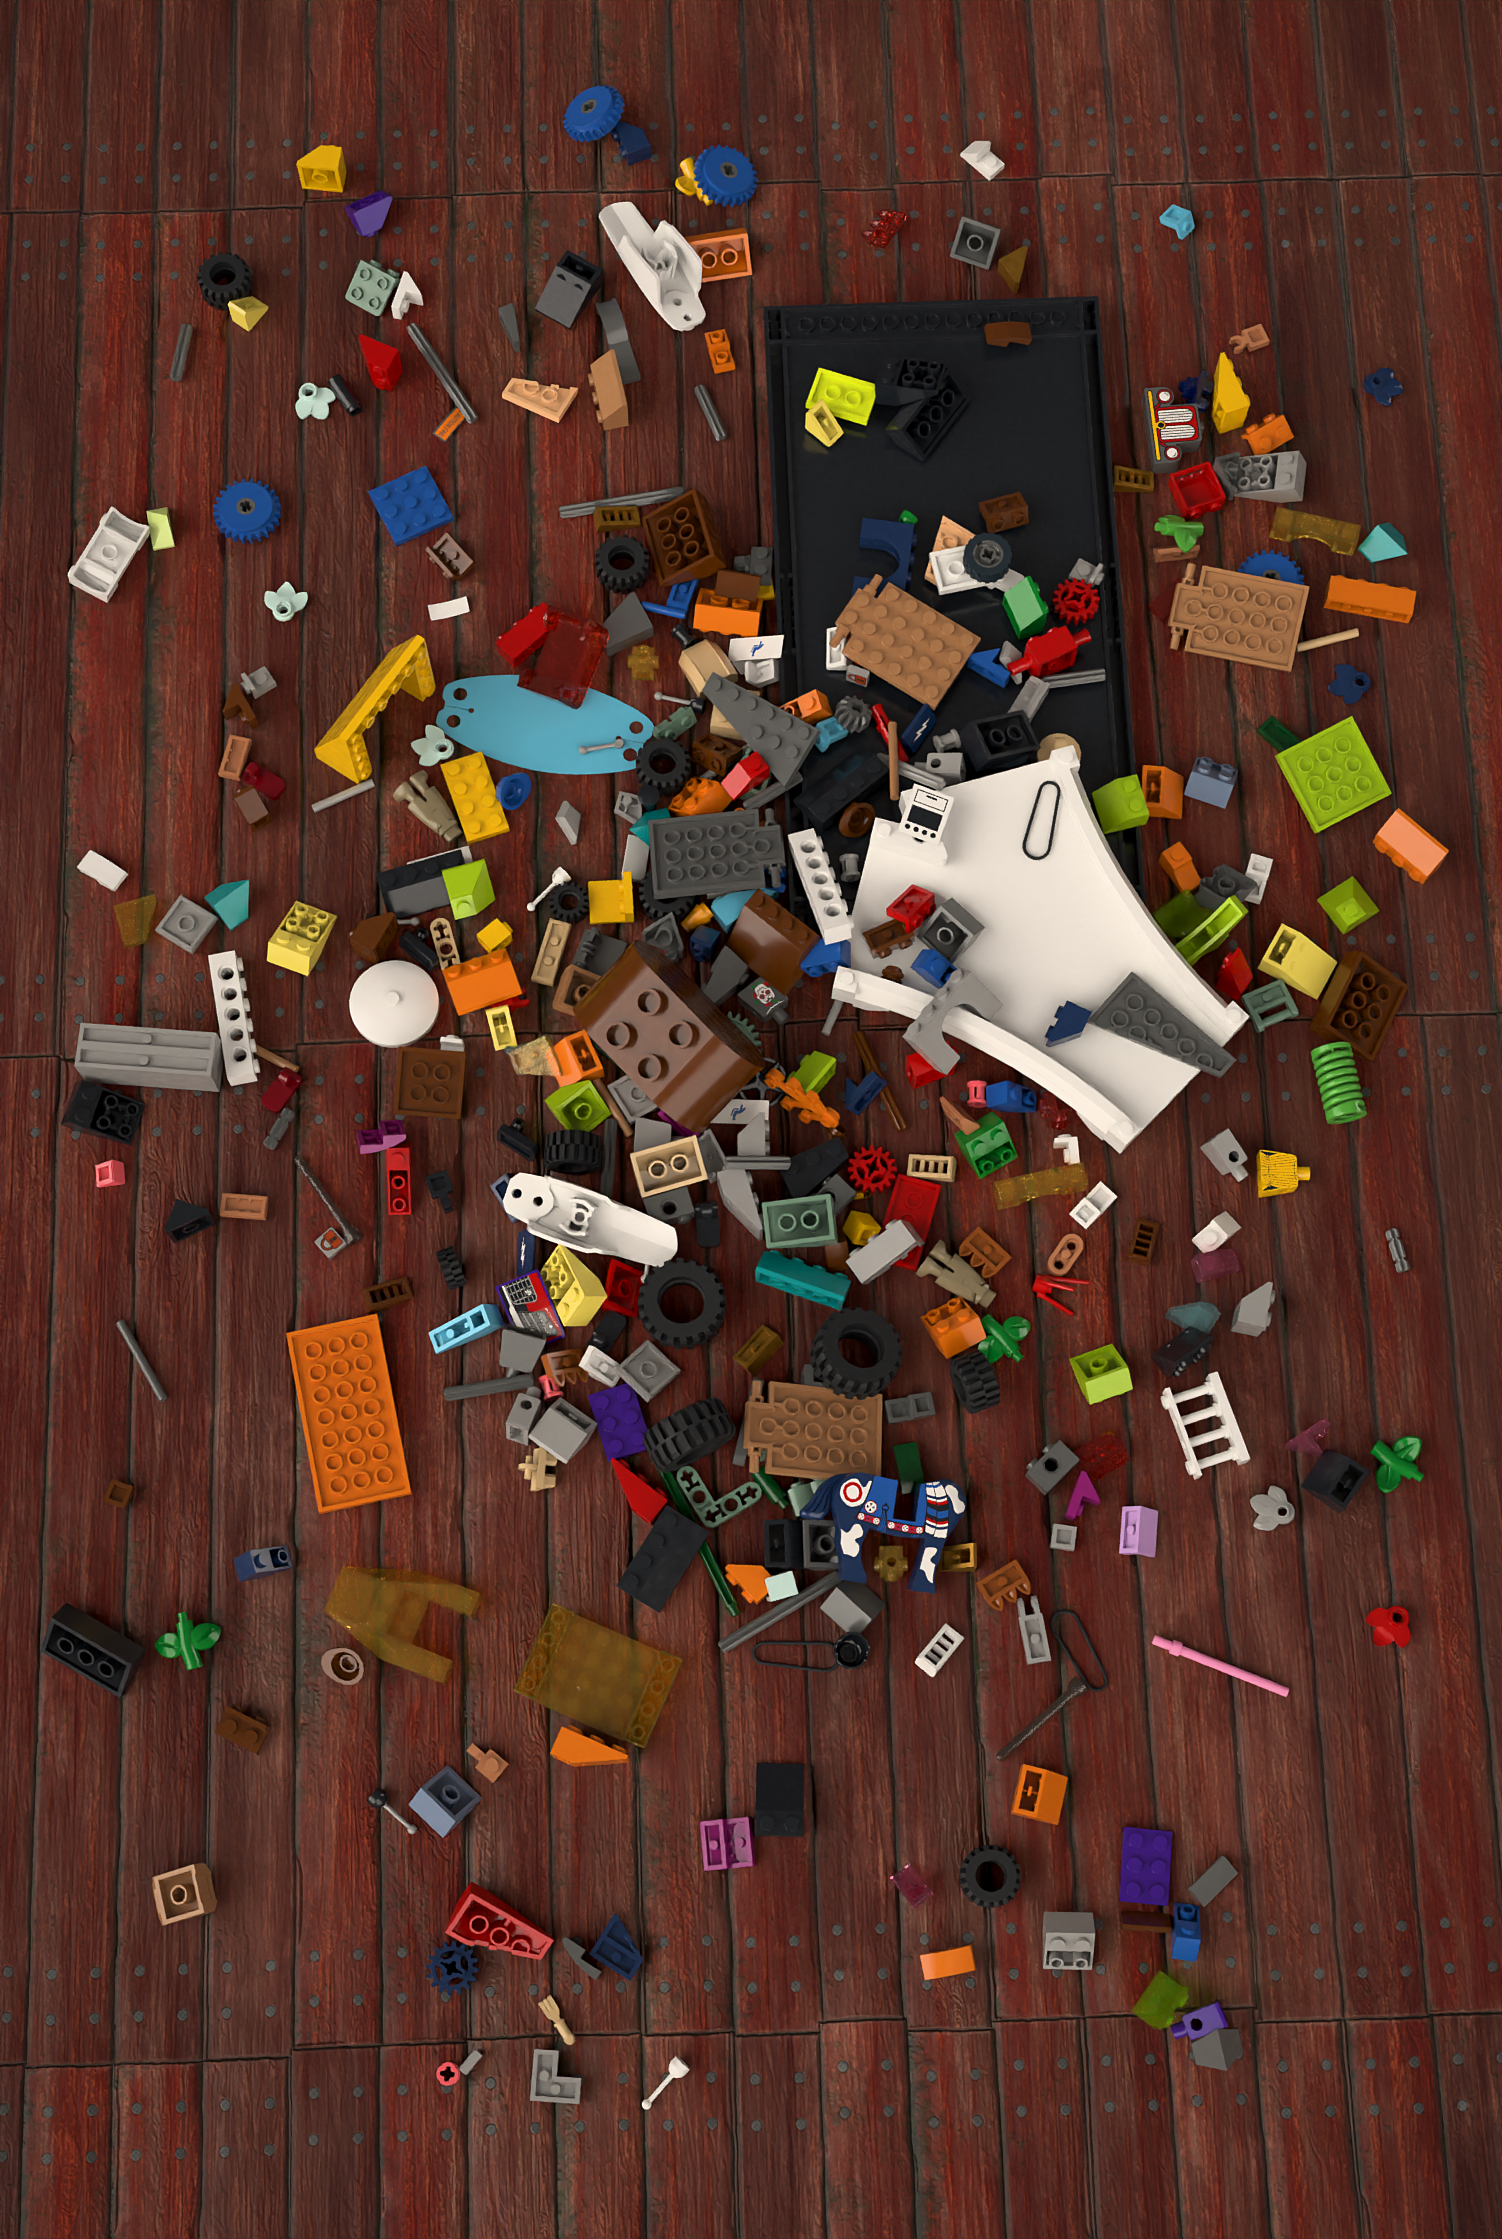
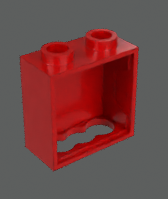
[1167,461,1226,520]
[904,1041,958,1089]

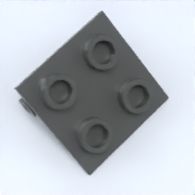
[572,927,627,976]

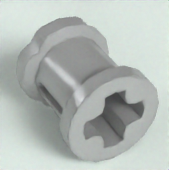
[933,729,961,753]
[839,853,861,882]

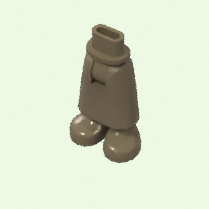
[393,770,463,843]
[916,1239,996,1308]

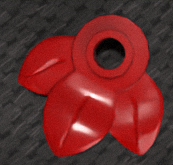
[1365,1606,1411,1648]

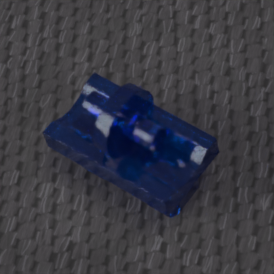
[1178,370,1215,412]

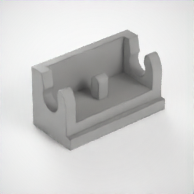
[1008,676,1050,723]
[696,1129,727,1184]

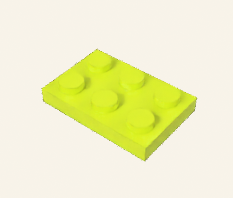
[806,368,876,426]

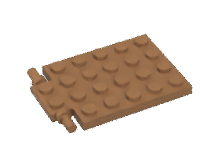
[1167,563,1310,673]
[829,574,981,710]
[743,1380,882,1480]

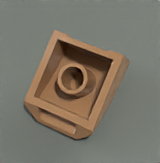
[553,964,601,1017]
[152,1863,217,1926]

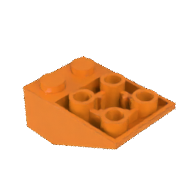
[550,1725,630,1767]

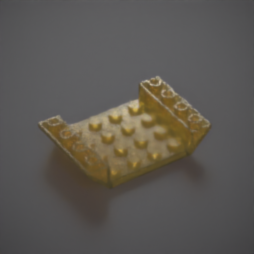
[513,1603,683,1749]

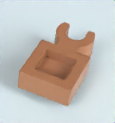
[1229,324,1270,354]

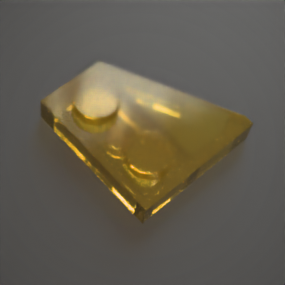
[113,894,157,949]
[508,1035,565,1076]

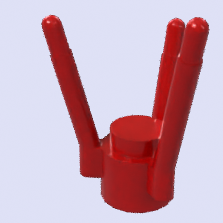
[1032,1273,1090,1316]

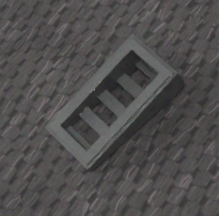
[498,303,520,353]

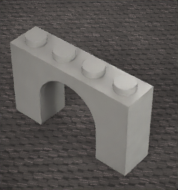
[902,967,1003,1075]

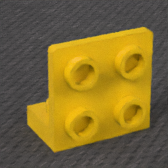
[588,871,634,924]

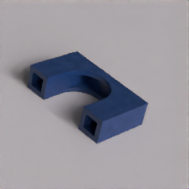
[851,518,917,599]

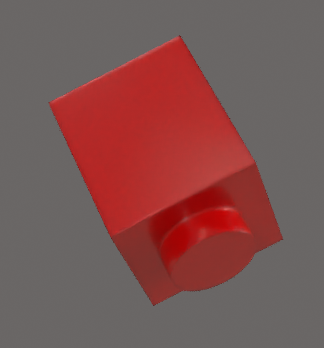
[721,751,770,801]

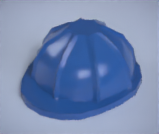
[496,773,531,810]

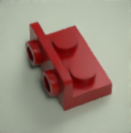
[886,884,936,933]

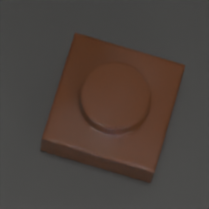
[103,1479,135,1510]

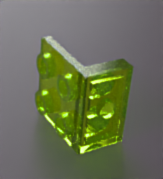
[1131,1970,1189,2030]

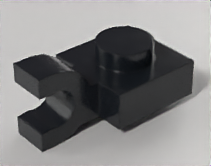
[425,1170,454,1214]

